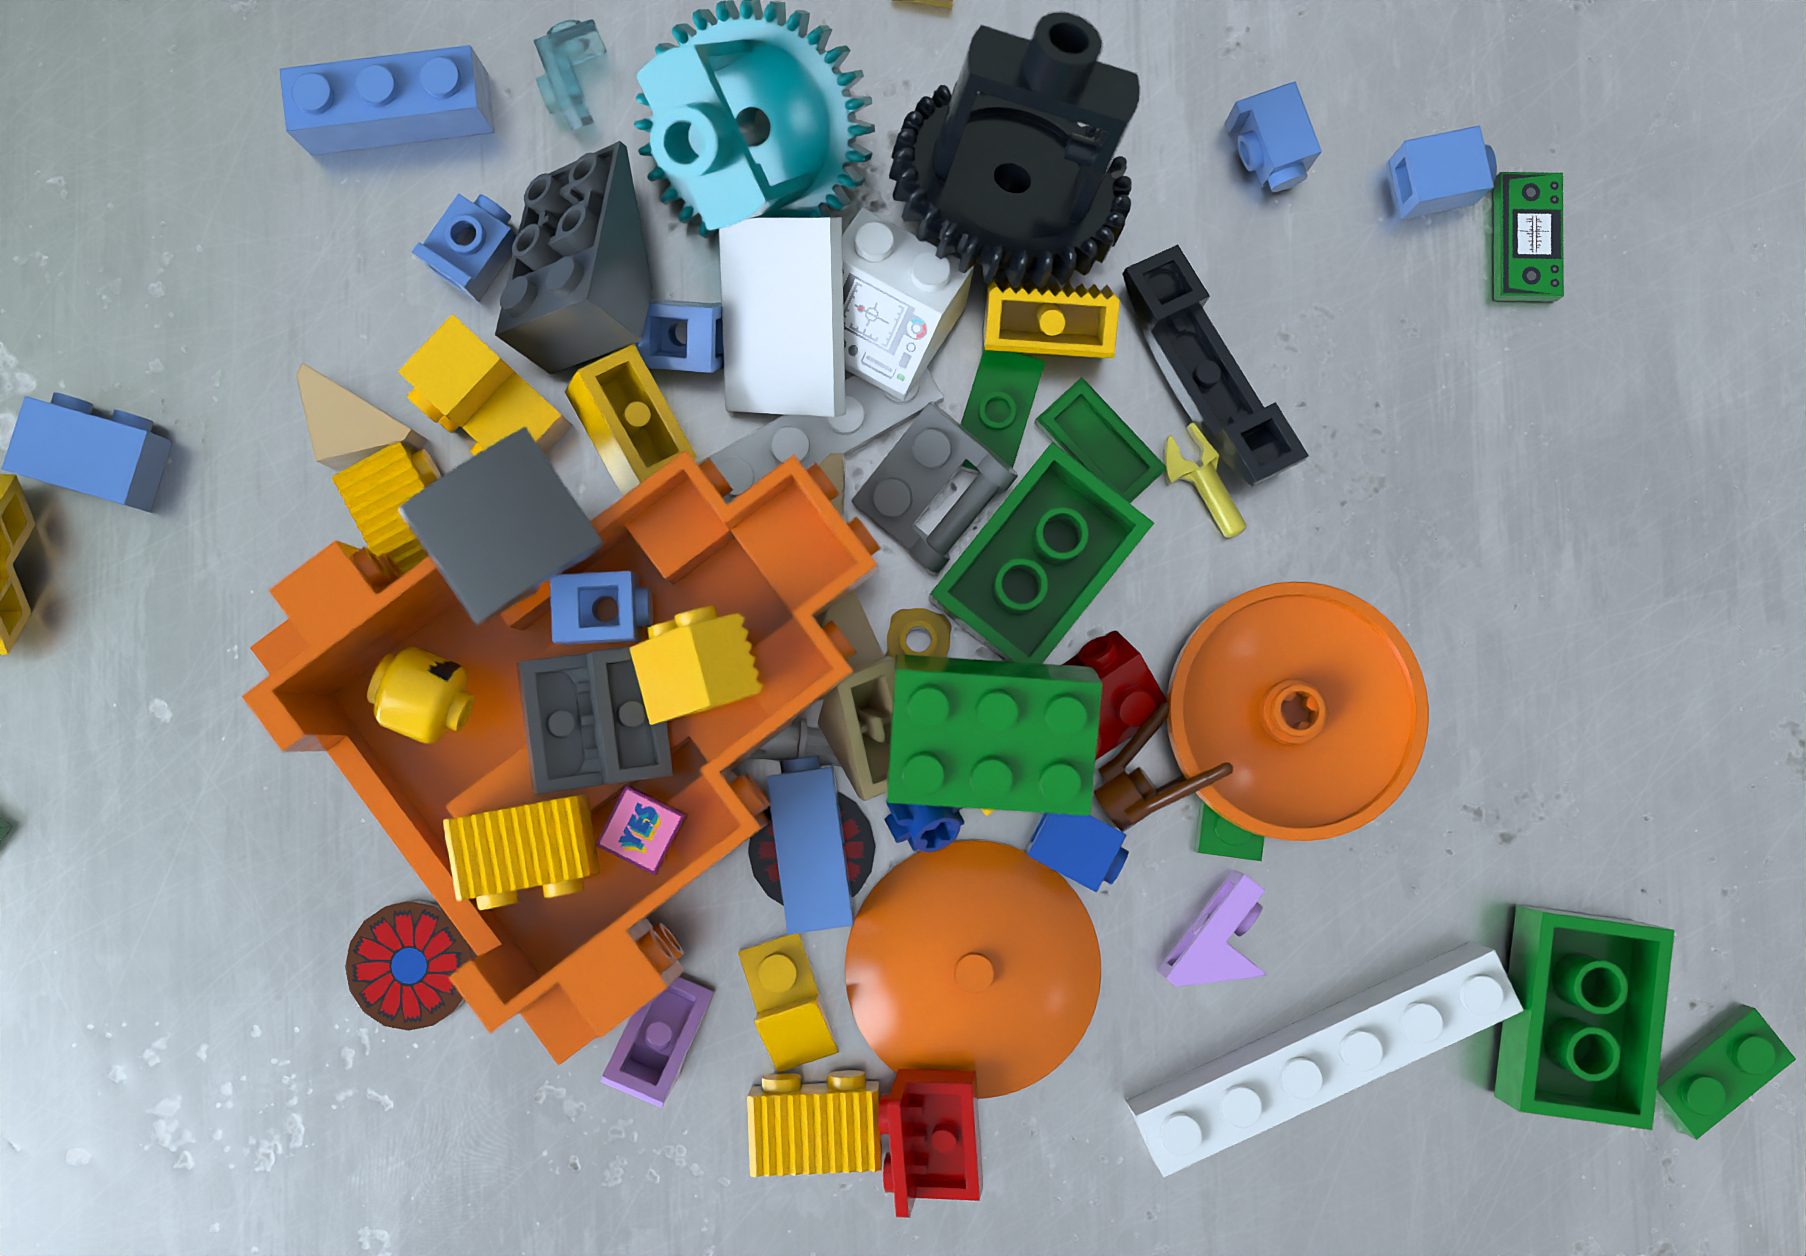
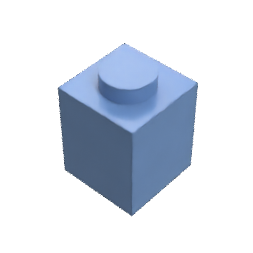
[1389,125,1497,220]

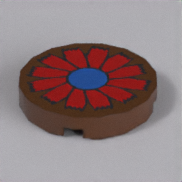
[345,899,477,1031]

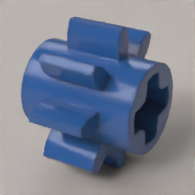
[884,800,965,852]

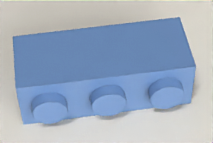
[279,45,495,155]

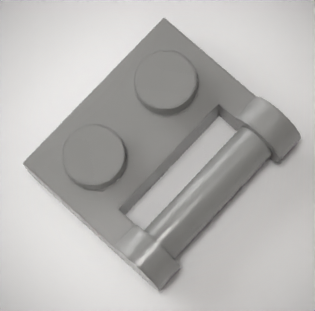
[851,402,1018,573]

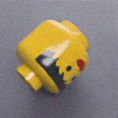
[367,646,475,744]

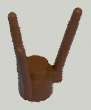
[1094,701,1233,832]

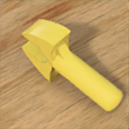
[1163,423,1246,538]

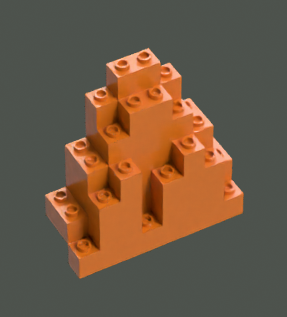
[242,450,881,1066]

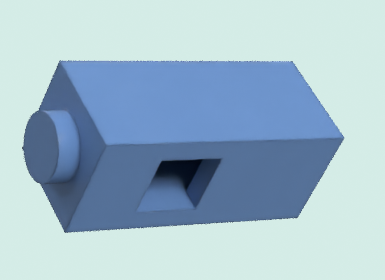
[766,756,855,935]

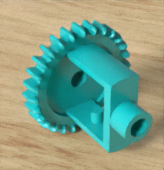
[634,0,875,239]

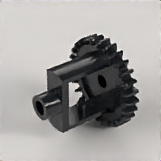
[889,12,1140,289]

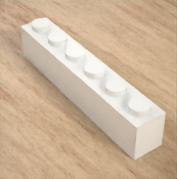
[1127,942,1523,1177]

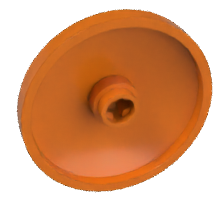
[1166,581,1429,841]
[845,839,1101,1099]

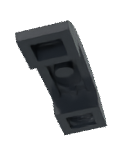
[1122,245,1309,487]

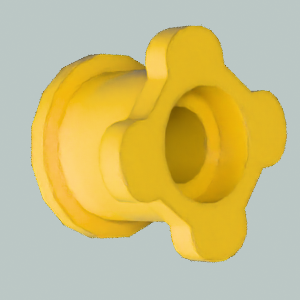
[885,608,952,660]

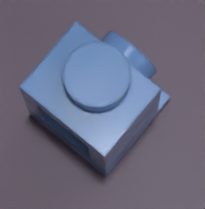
[1225,81,1322,192]
[412,193,517,302]
[631,299,724,373]
[550,571,653,646]

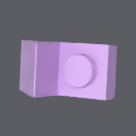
[1157,870,1267,987]
[601,977,714,1108]

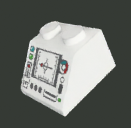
[842,208,974,401]

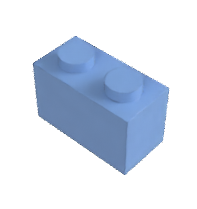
[2,392,173,512]

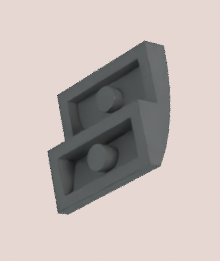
[399,427,603,627]
[516,647,673,794]

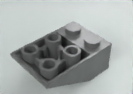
[495,141,652,374]

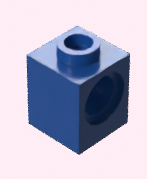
[1024,813,1129,893]

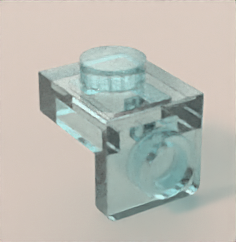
[533,19,607,131]

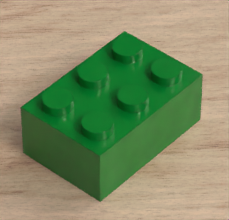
[929,442,1154,664]
[887,654,1102,816]
[1494,905,1675,1130]

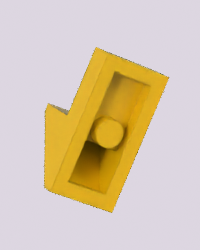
[738,933,839,1073]

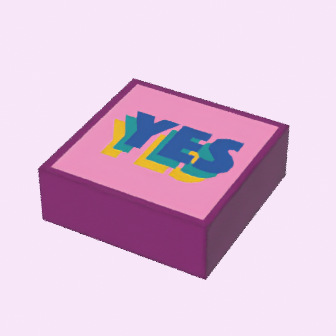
[595,785,688,875]

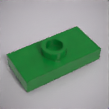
[960,346,1046,474]

